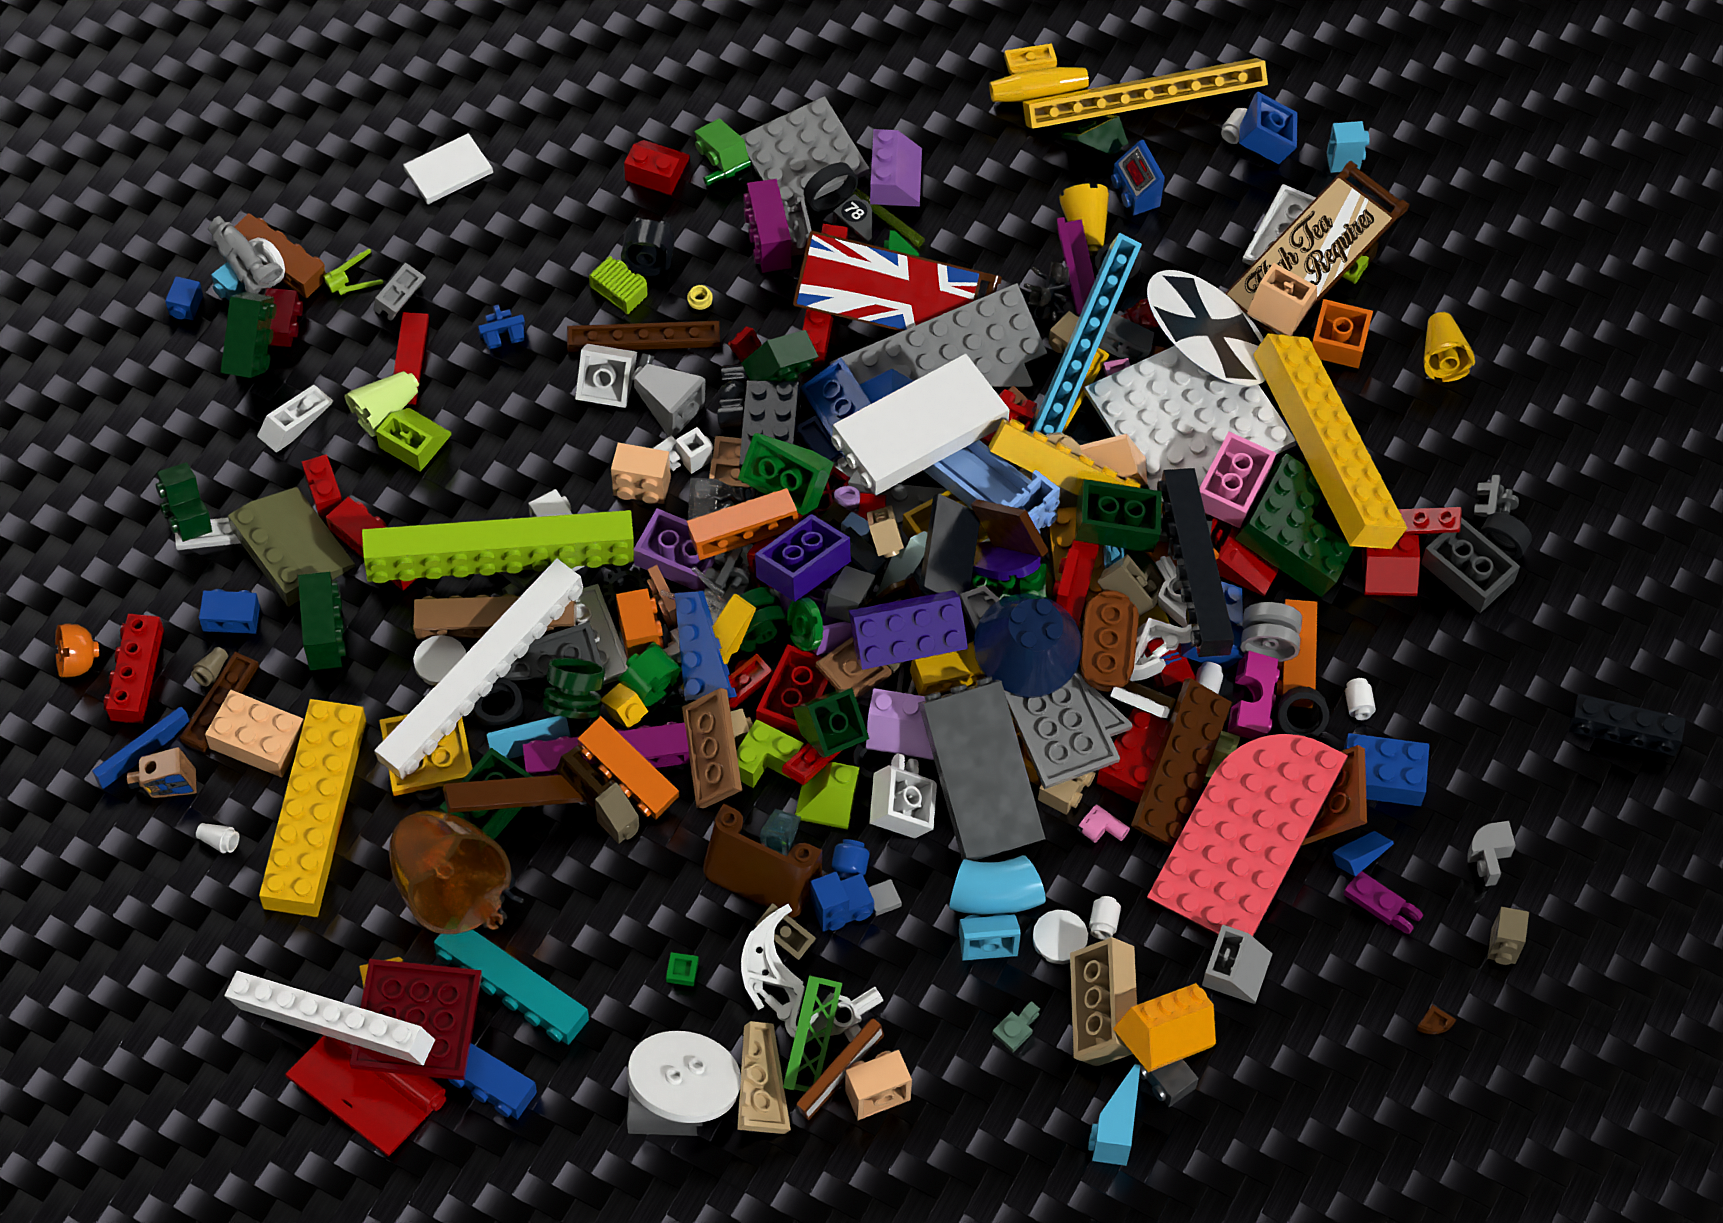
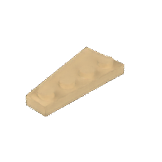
[737,1021,791,1134]

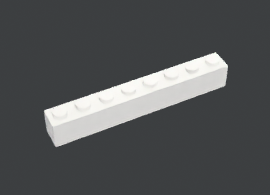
[224,971,435,1065]

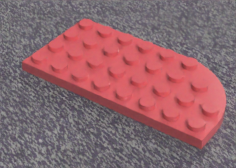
[1147,734,1348,936]

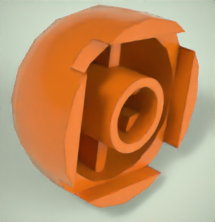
[55,624,99,678]

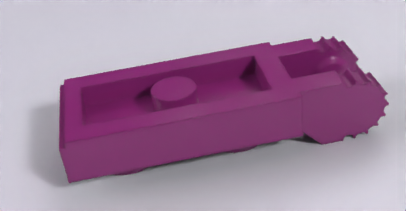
[1344,871,1423,934]

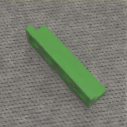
[783,975,842,1092]

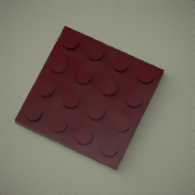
[350,959,482,1080]

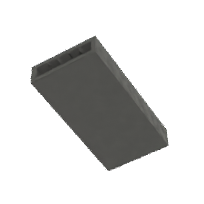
[918,676,1045,861]

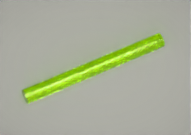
[851,188,925,246]

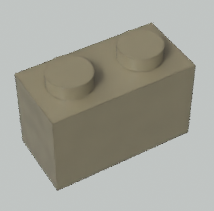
[1488,907,1529,965]

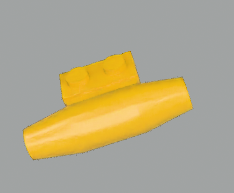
[989,43,1089,102]

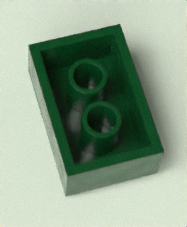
[221,292,277,378]
[1075,479,1162,553]
[298,571,346,670]
[439,748,534,851]

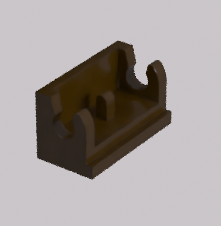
[556,745,615,808]

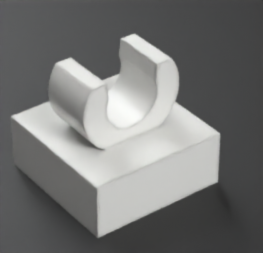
[653,435,681,471]

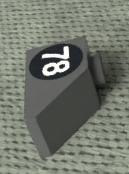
[833,194,872,245]

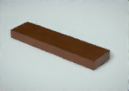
[179,652,259,752]

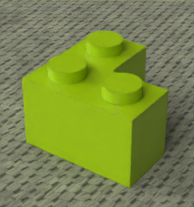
[736,719,804,788]

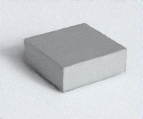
[869,879,902,916]

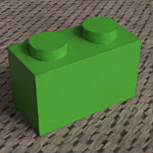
[695,118,749,172]

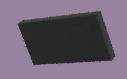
[919,493,980,609]

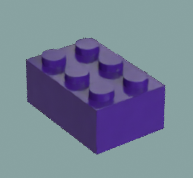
[755,514,851,602]

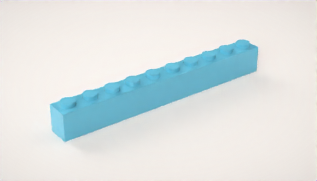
[1030,233,1142,435]

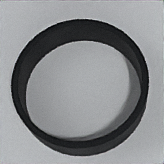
[803,162,858,212]

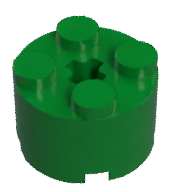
[618,642,682,706]

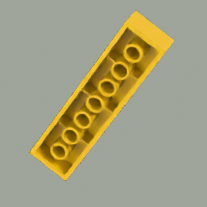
[259,699,367,917]

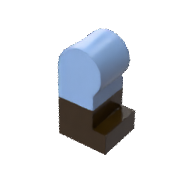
[820,502,870,542]

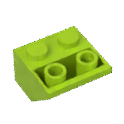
[376,408,451,472]

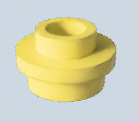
[687,285,713,310]

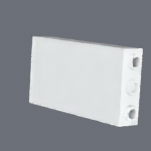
[831,354,1010,496]

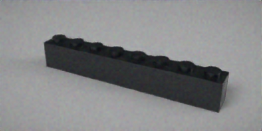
[1157,468,1234,657]

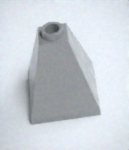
[632,364,705,438]

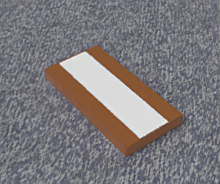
[797,1018,884,1121]

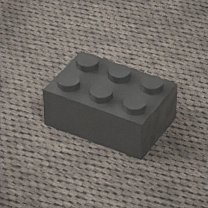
[1421,517,1520,613]

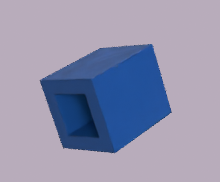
[165,276,203,320]

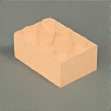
[205,690,304,778]

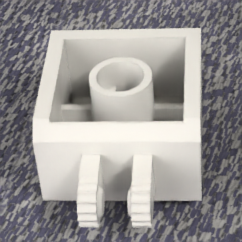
[870,753,937,838]

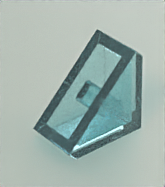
[760,809,801,856]

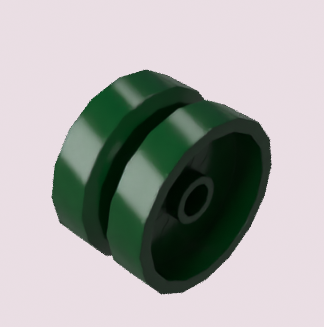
[740,587,790,652]

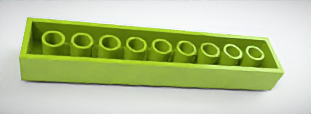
[362,510,634,583]

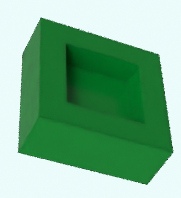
[666,952,699,986]

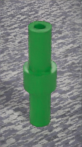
[703,160,751,186]

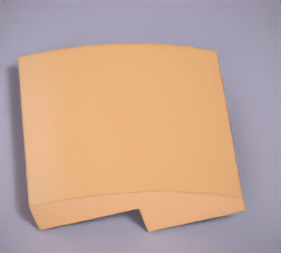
[709,436,750,488]

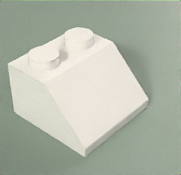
[575,344,637,408]

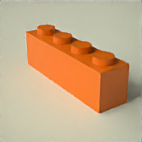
[687,488,799,560]
[1275,599,1317,708]
[577,716,679,820]

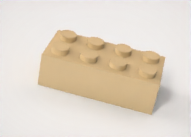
[1070,937,1137,1067]

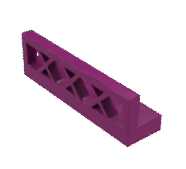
[1057,217,1095,317]

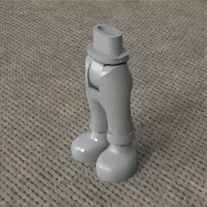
[208,216,283,295]

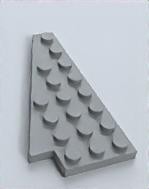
[829,283,1047,388]
[960,585,1132,790]

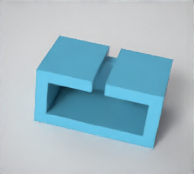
[1326,121,1369,173]

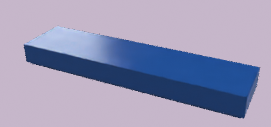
[92,707,190,789]

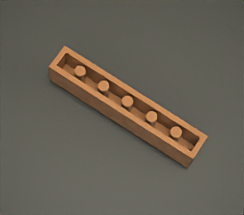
[413,594,577,640]

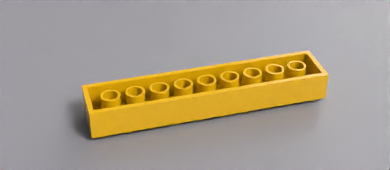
[1253,333,1407,549]

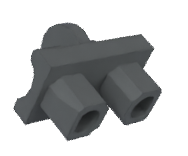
[1474,475,1519,522]
[704,547,751,599]

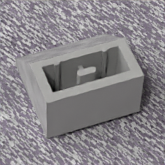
[1202,924,1272,1004]

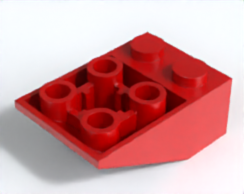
[1210,517,1279,597]

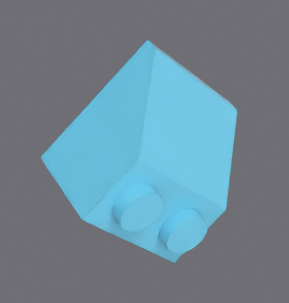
[959,913,1021,961]

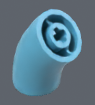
[949,855,1046,915]

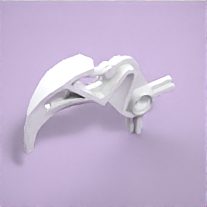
[1081,556,1192,681]
[741,904,884,1042]

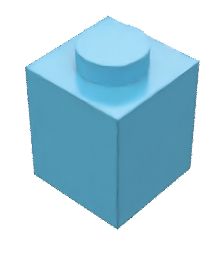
[211,262,246,301]

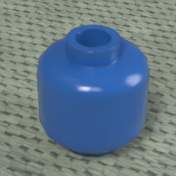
[831,839,870,880]

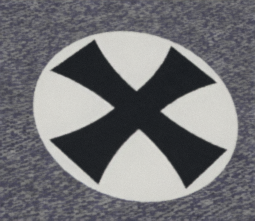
[1147,270,1265,386]

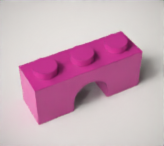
[1227,651,1280,740]

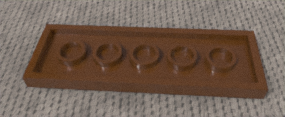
[1131,678,1232,849]

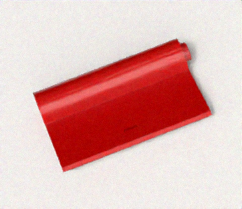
[285,1035,446,1157]

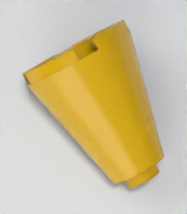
[1059,184,1109,256]
[1423,312,1475,382]

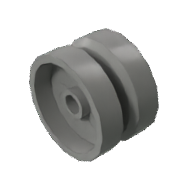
[1240,602,1302,662]

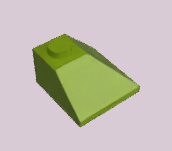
[794,762,859,829]

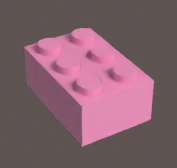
[1199,432,1276,529]

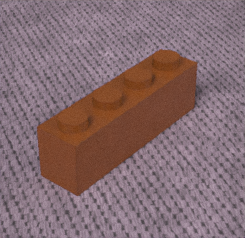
[235,213,326,299]

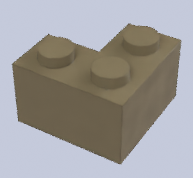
[1097,554,1165,616]

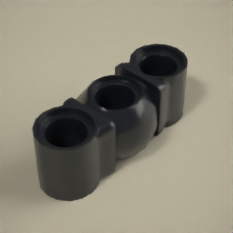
[718,364,750,429]

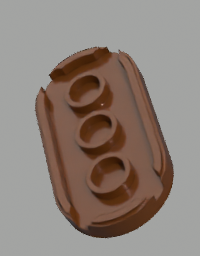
[1079,590,1139,692]

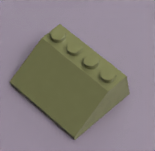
[228,487,355,607]

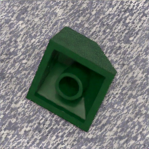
[1056,115,1128,155]

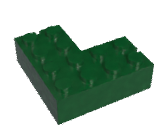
[1235,453,1354,597]

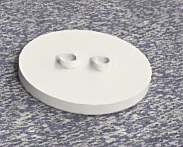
[627,1031,741,1123]

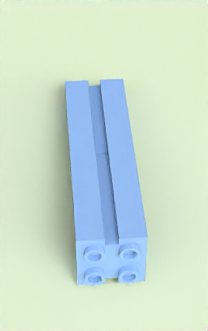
[923,440,1060,534]

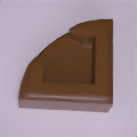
[1416,1005,1456,1034]

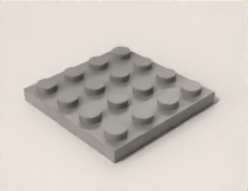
[741,96,870,207]

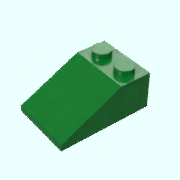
[738,433,834,515]

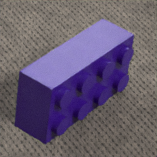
[849,590,968,670]

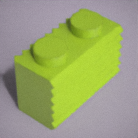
[589,256,648,314]

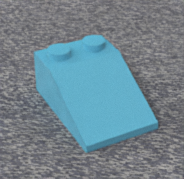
[1088,1064,1140,1166]

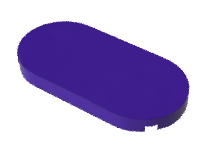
[972,541,1041,581]

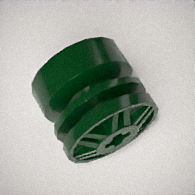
[543,658,605,719]

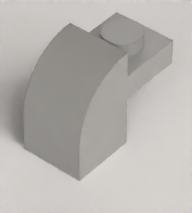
[1467,821,1516,886]

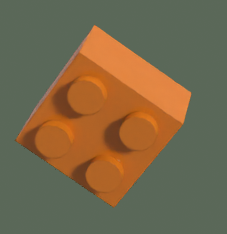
[1312,299,1373,369]
[616,588,664,659]

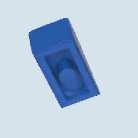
[1332,831,1394,876]

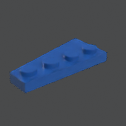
[675,591,737,701]

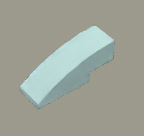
[876,531,927,596]

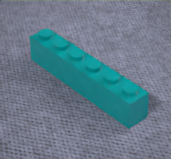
[434,917,589,1045]

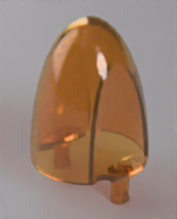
[389,810,511,934]

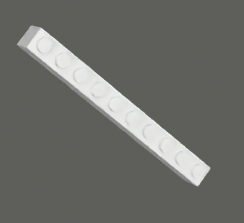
[374,559,583,780]

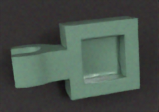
[992,1001,1040,1053]

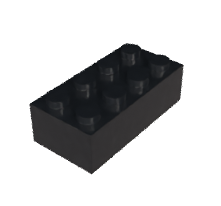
[739,381,801,483]

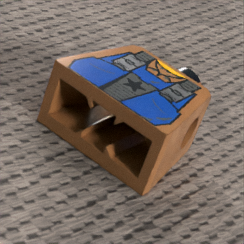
[127,747,197,798]

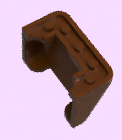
[703,803,822,918]

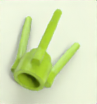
[323,249,383,295]

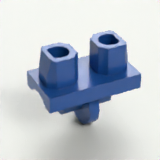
[478,305,525,350]

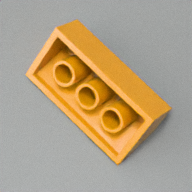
[1113,983,1216,1072]

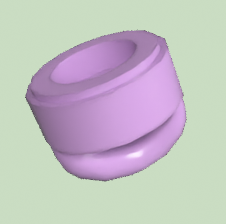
[834,486,860,511]

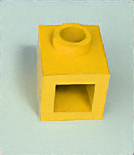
[601,683,649,729]

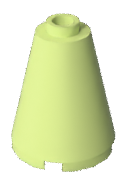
[344,371,419,437]

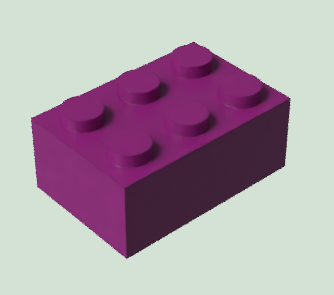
[743,178,791,273]

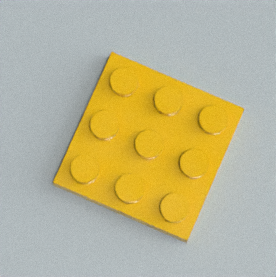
[379,714,472,796]

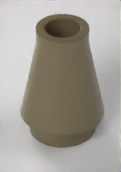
[191,647,228,686]

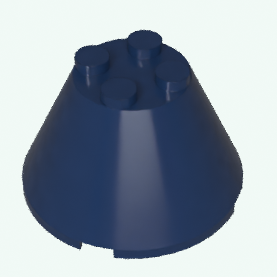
[974,594,1082,698]

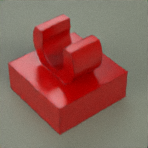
[728,326,762,362]

